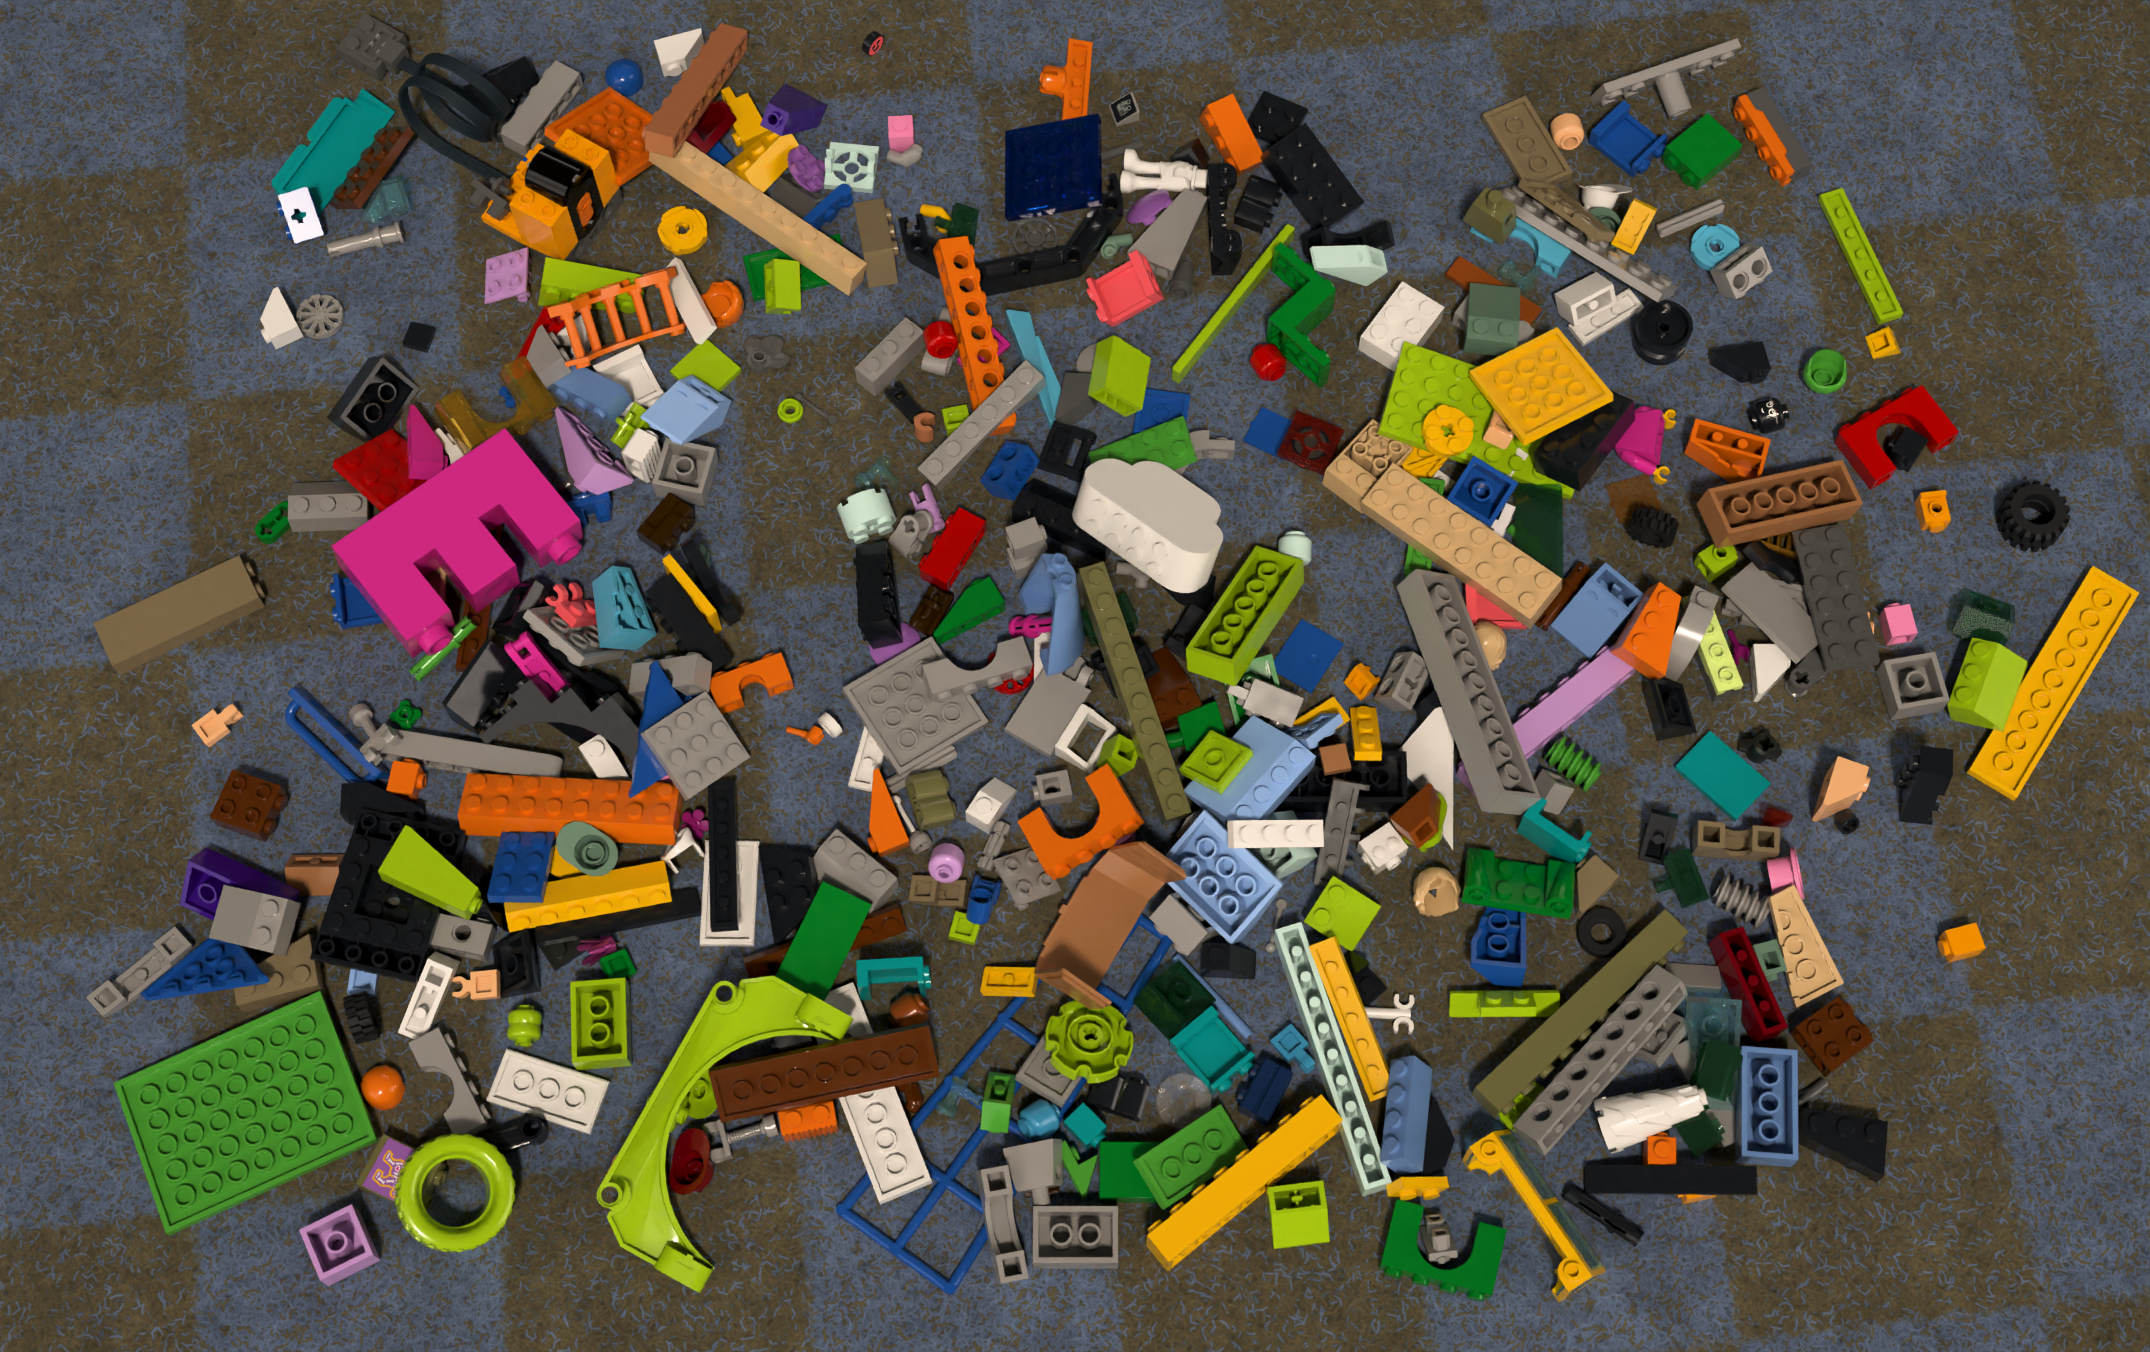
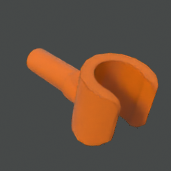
[786,725,825,745]

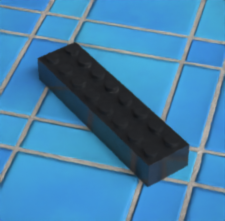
[1191,750,1408,812]

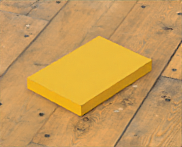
[662,554,722,634]

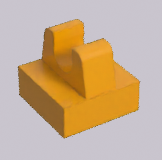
[1343,663,1380,701]

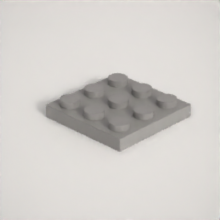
[523,606,626,666]
[641,691,750,801]

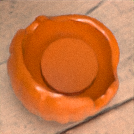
[701,280,744,329]

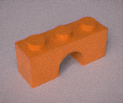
[710,652,794,715]

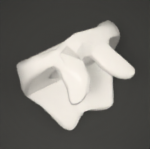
[661,827,705,874]

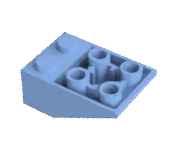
[1550,562,1644,660]

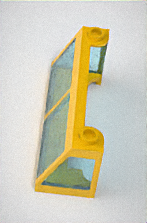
[1462,1129,1606,1303]

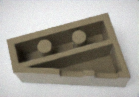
[854,198,899,288]
[234,934,326,1013]

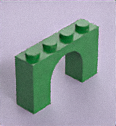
[1379,1199,1507,1302]

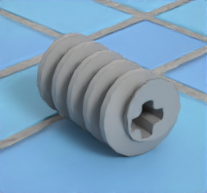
[1712,874,1770,929]

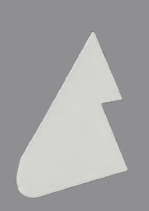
[1398,707,1454,850]

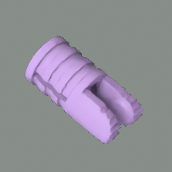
[909,483,945,534]

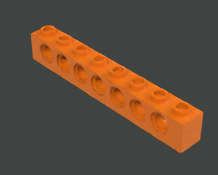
[933,236,1016,436]

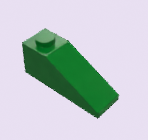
[933,577,1005,646]

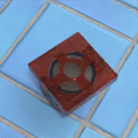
[1277,411,1344,475]

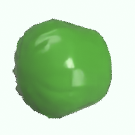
[1802,348,1847,395]

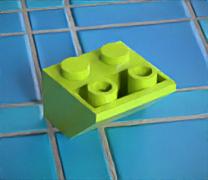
[1265,1180,1330,1249]

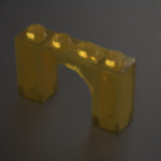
[434,355,557,455]

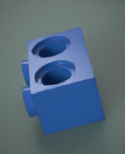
[980,441,1040,501]

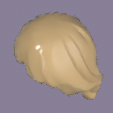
[1474,621,1507,671]
[1413,867,1461,917]

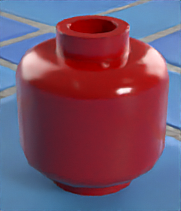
[923,321,959,359]
[1249,344,1287,381]

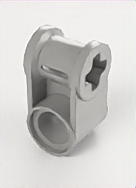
[888,510,934,560]

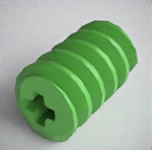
[1543,736,1603,793]

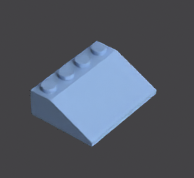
[1184,715,1316,829]
[1165,810,1284,944]

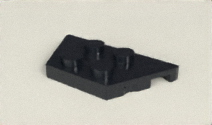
[758,845,819,946]

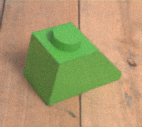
[980,1072,1016,1133]

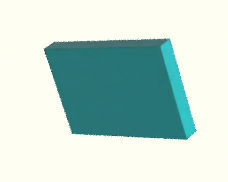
[1674,731,1771,822]

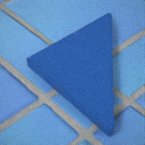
[628,661,684,798]
[140,938,270,1001]

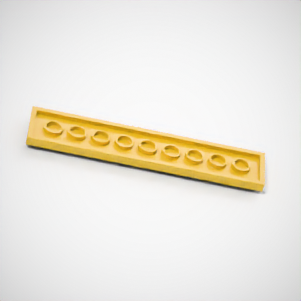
[1967,566,2139,801]

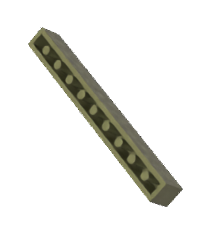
[1076,561,1191,825]
[1471,909,1689,1118]

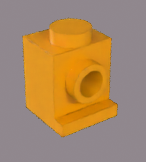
[1914,490,1951,533]

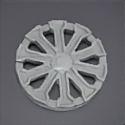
[296,294,345,339]

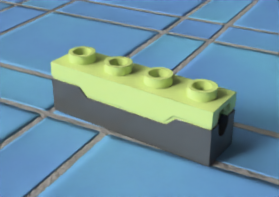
[1680,596,1743,702]

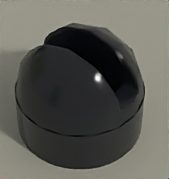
[1835,811,1860,834]

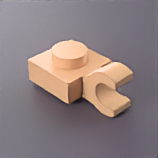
[192,704,243,748]

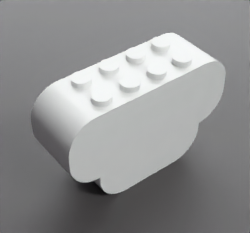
[1072,459,1223,593]

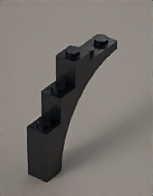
[479,675,641,761]

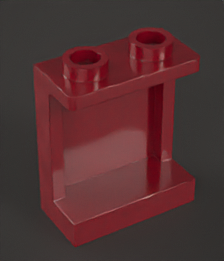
[685,100,737,154]

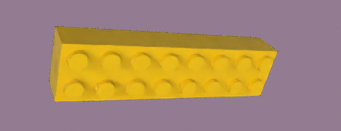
[1146,1094,1343,1272]

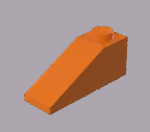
[866,768,910,858]

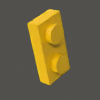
[980,966,1038,997]
[1386,1176,1449,1200]

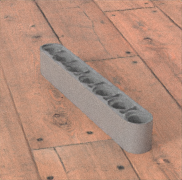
[379,729,563,777]

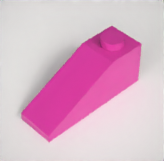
[406,405,448,480]

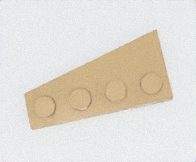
[1767,885,1844,1008]

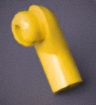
[920,204,953,233]

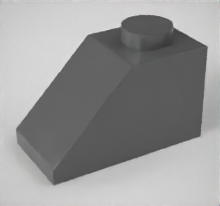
[1055,372,1098,426]

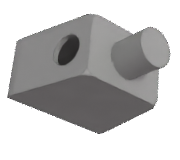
[1003,1138,1063,1206]

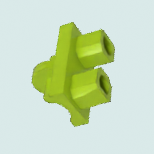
[611,402,653,449]

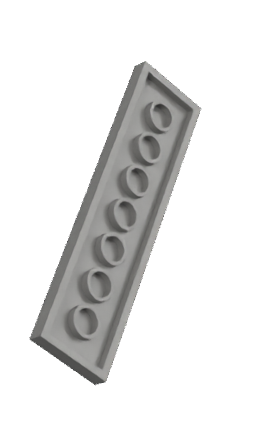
[1498,185,1677,302]

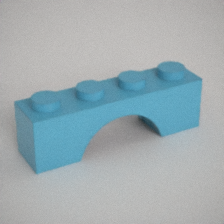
[1470,216,1573,279]

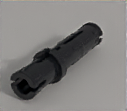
[1563,1184,1645,1247]

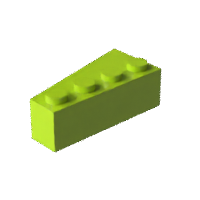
[538,257,644,314]

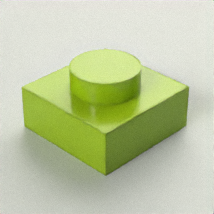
[948,911,981,946]

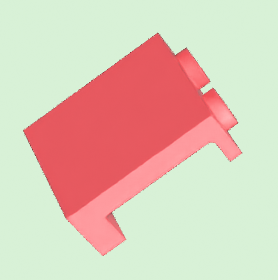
[1086,250,1164,327]
[1463,583,1527,629]

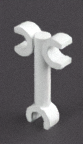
[1364,994,1414,1034]

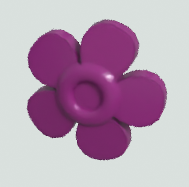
[681,809,709,839]

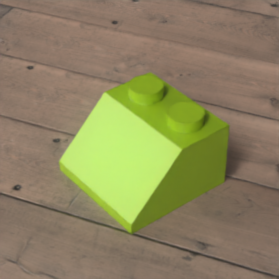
[1304,876,1382,951]

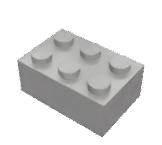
[1033,1206,1118,1269]

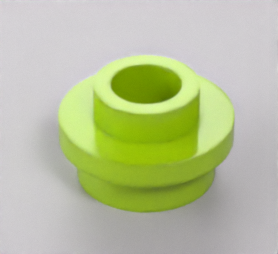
[778,398,803,423]

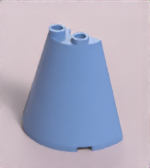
[1018,553,1085,676]

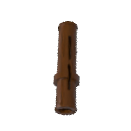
[1534,561,1591,631]

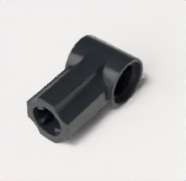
[489,1115,549,1154]

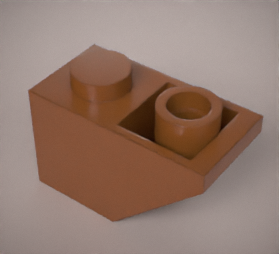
[1390,783,1441,849]

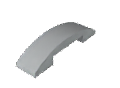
[86,926,193,1018]

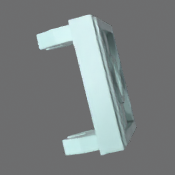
[824,142,880,193]

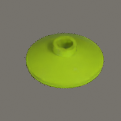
[686,1066,717,1119]

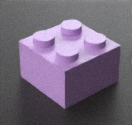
[299,1204,381,1286]

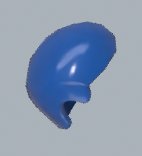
[604,58,644,97]

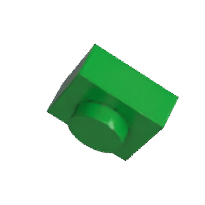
[599,949,637,979]

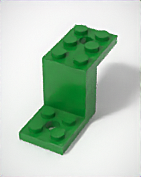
[1266,242,1336,389]

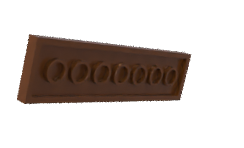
[709,1022,940,1123]

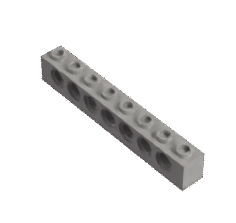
[1513,965,1688,1155]

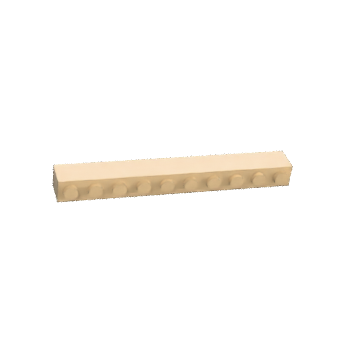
[649,141,867,296]

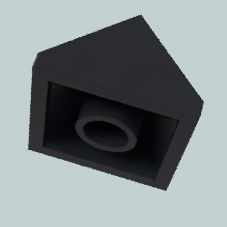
[1643,678,1697,741]
[492,930,541,999]

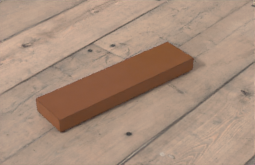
[1445,256,1542,326]

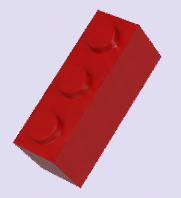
[918,507,987,593]

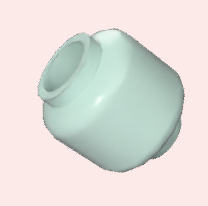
[1278,531,1312,566]

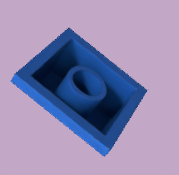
[1447,456,1518,527]

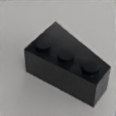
[1798,1108,1888,1183]

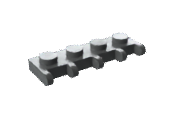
[1312,778,1370,886]

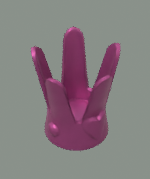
[576,935,619,967]

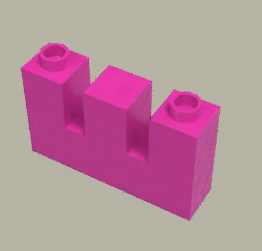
[331,428,583,658]

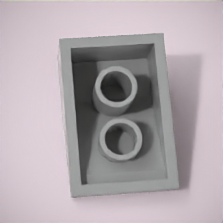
[209,885,301,956]

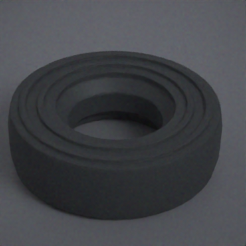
[1577,909,1627,958]

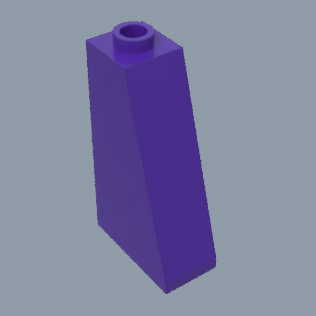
[760,84,827,136]

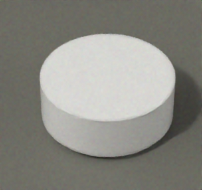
[818,712,843,738]

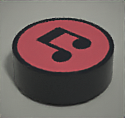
[862,31,884,56]

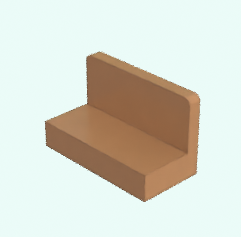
[285,854,345,896]

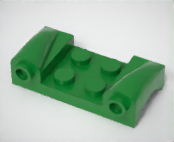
[1461,847,1576,919]

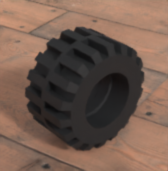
[1996,481,2070,552]

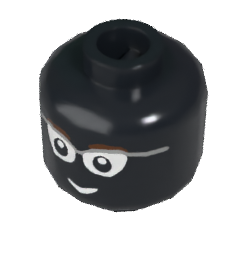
[1750,398,1790,434]

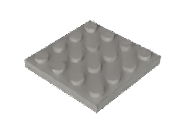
[842,636,989,777]

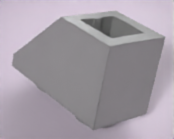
[526,325,572,388]

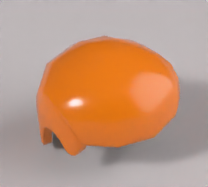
[361,1065,405,1111]

